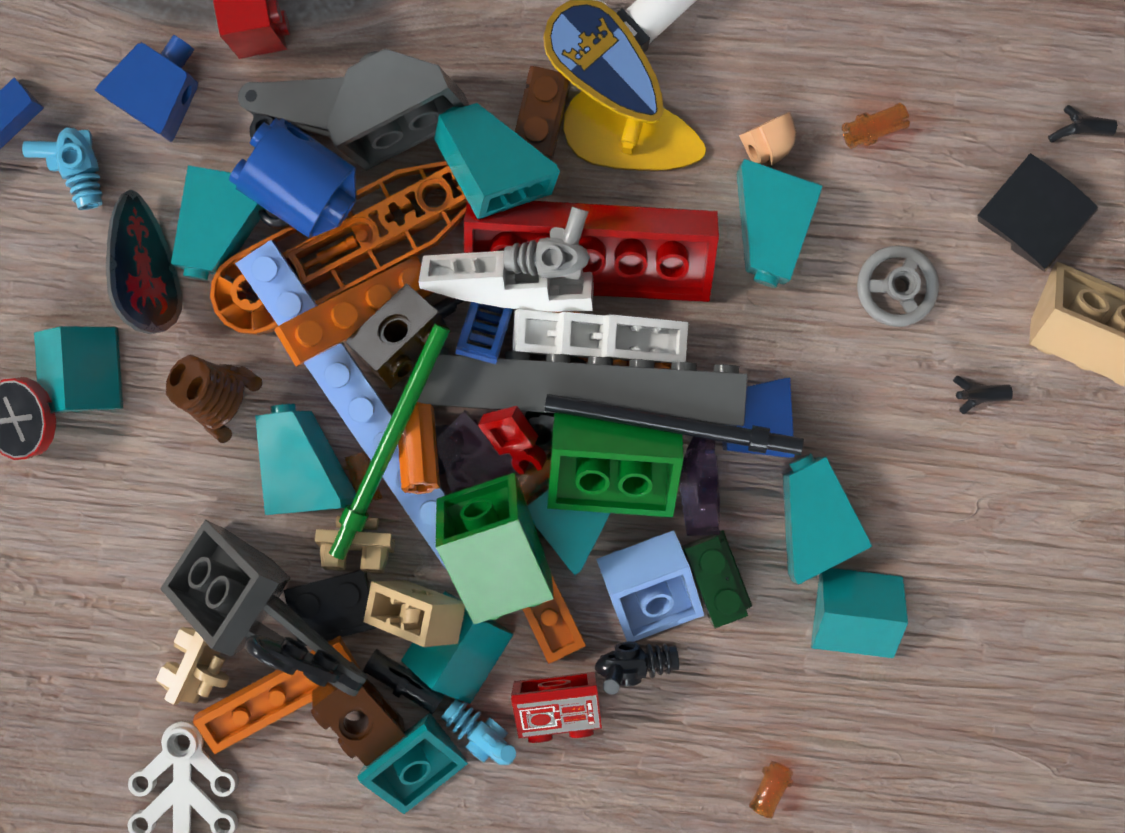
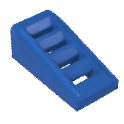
[455,302,514,364]

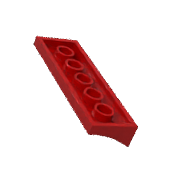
[464,201,719,302]

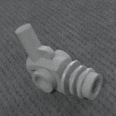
[503,207,590,280]

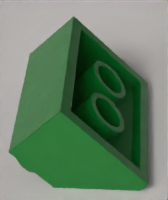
[547,413,683,517]

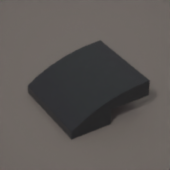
[977,153,1098,272]

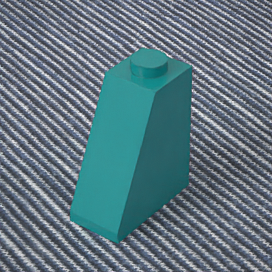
[434,103,560,219]
[736,159,823,288]
[171,165,266,280]
[255,404,356,515]
[783,453,872,585]
[527,488,610,576]

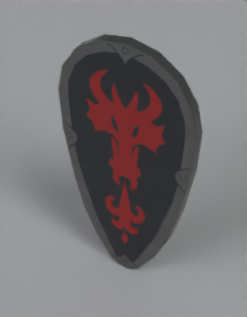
[106,190,182,334]

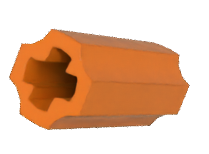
[398,402,440,494]

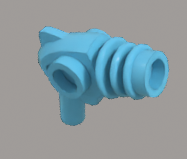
[22,127,103,210]
[441,699,516,765]

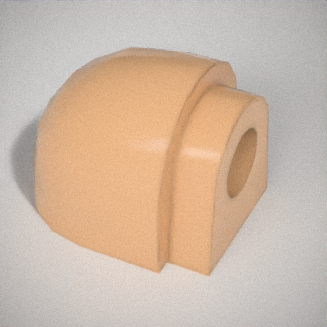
[739,112,796,167]

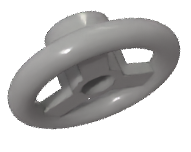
[857,245,939,327]

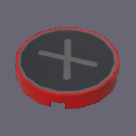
[0,377,57,460]

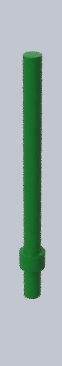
[329,323,450,560]

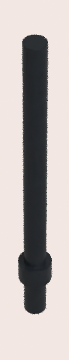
[545,394,804,455]

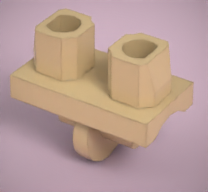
[315,516,395,573]
[156,627,229,705]

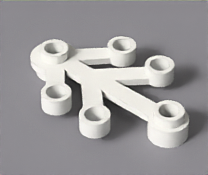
[128,721,238,833]

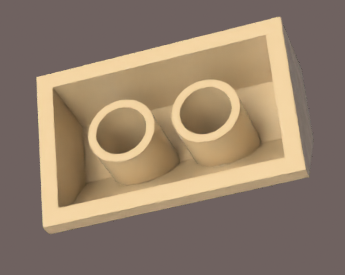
[1029,261,1125,386]

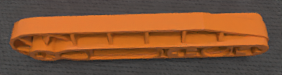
[210,161,467,336]

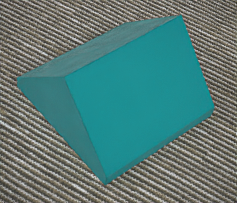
[34,326,123,413]
[811,568,908,658]
[401,590,514,704]
[357,713,468,814]

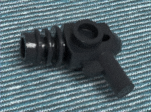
[595,641,679,695]

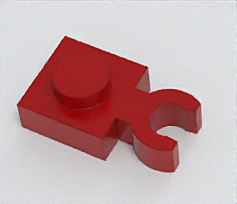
[478,406,547,475]

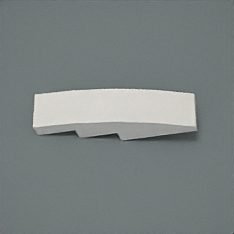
[418,251,594,312]
[512,309,688,363]

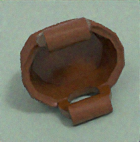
[166,354,262,443]

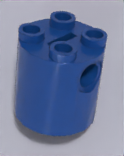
[229,118,357,238]

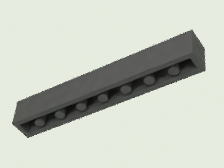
[409,347,748,427]

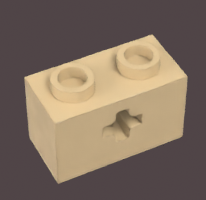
[363,580,465,647]

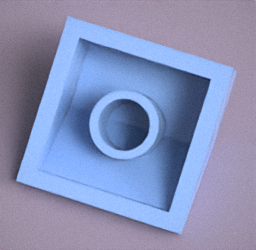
[596,530,704,642]

